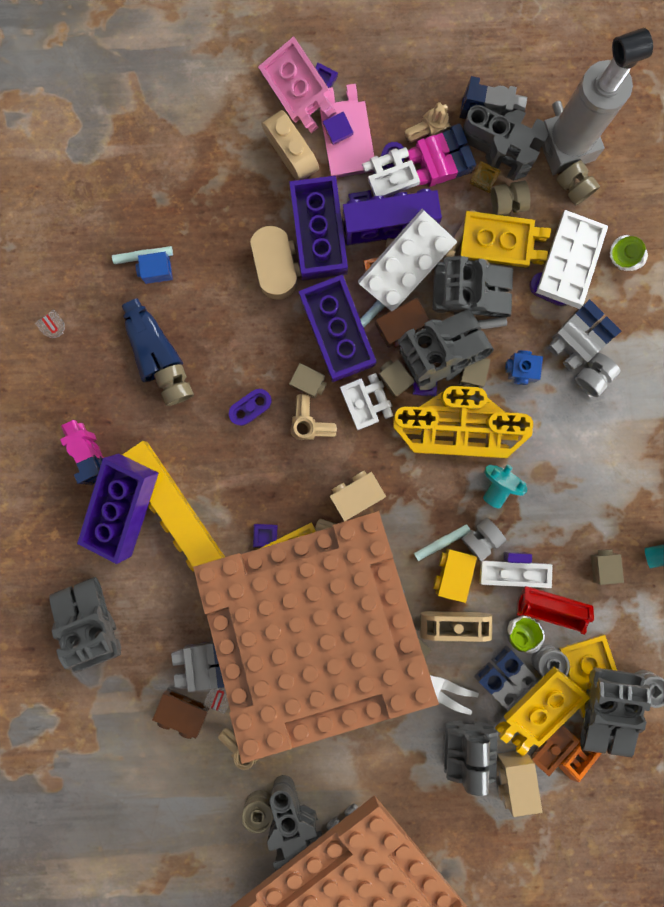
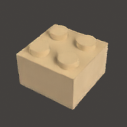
[330,470,386,521]
[496,750,543,817]

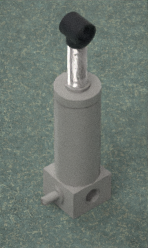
[542,28,653,175]

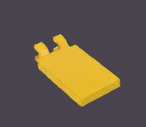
[460,211,551,268]
[558,634,617,718]
[495,666,590,756]

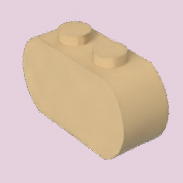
[262,110,319,180]
[250,226,301,300]
[420,611,492,642]

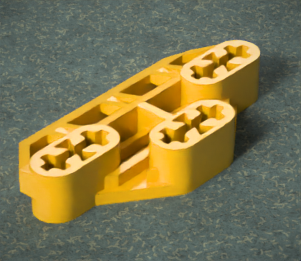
[393,386,533,458]

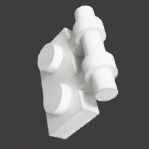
[362,147,420,198]
[340,373,394,431]

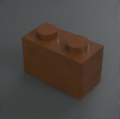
[375,298,430,348]
[152,689,211,739]

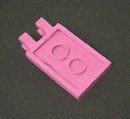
[258,36,337,133]
[320,84,374,178]

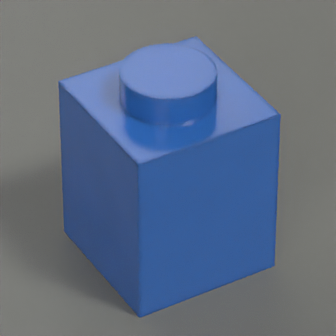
[136,251,173,284]

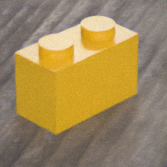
[433,548,477,603]

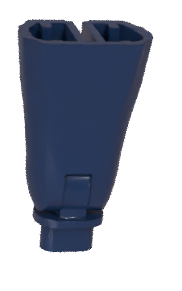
[122,298,183,382]

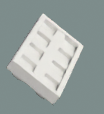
[358,209,457,311]
[536,210,608,309]

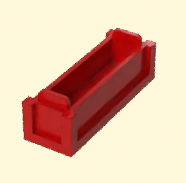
[517,586,594,635]

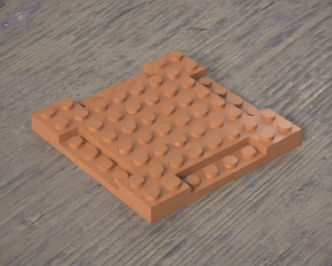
[193,511,439,764]
[231,795,468,907]

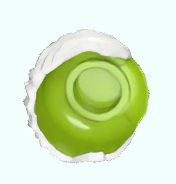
[610,235,648,271]
[507,616,545,653]

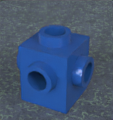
[505,350,543,385]

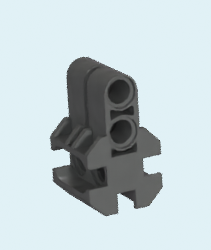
[462,105,549,181]
[432,256,513,317]
[398,310,494,390]
[49,577,121,673]
[580,667,651,758]
[444,721,498,796]
[267,775,322,872]

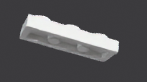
[479,560,553,588]

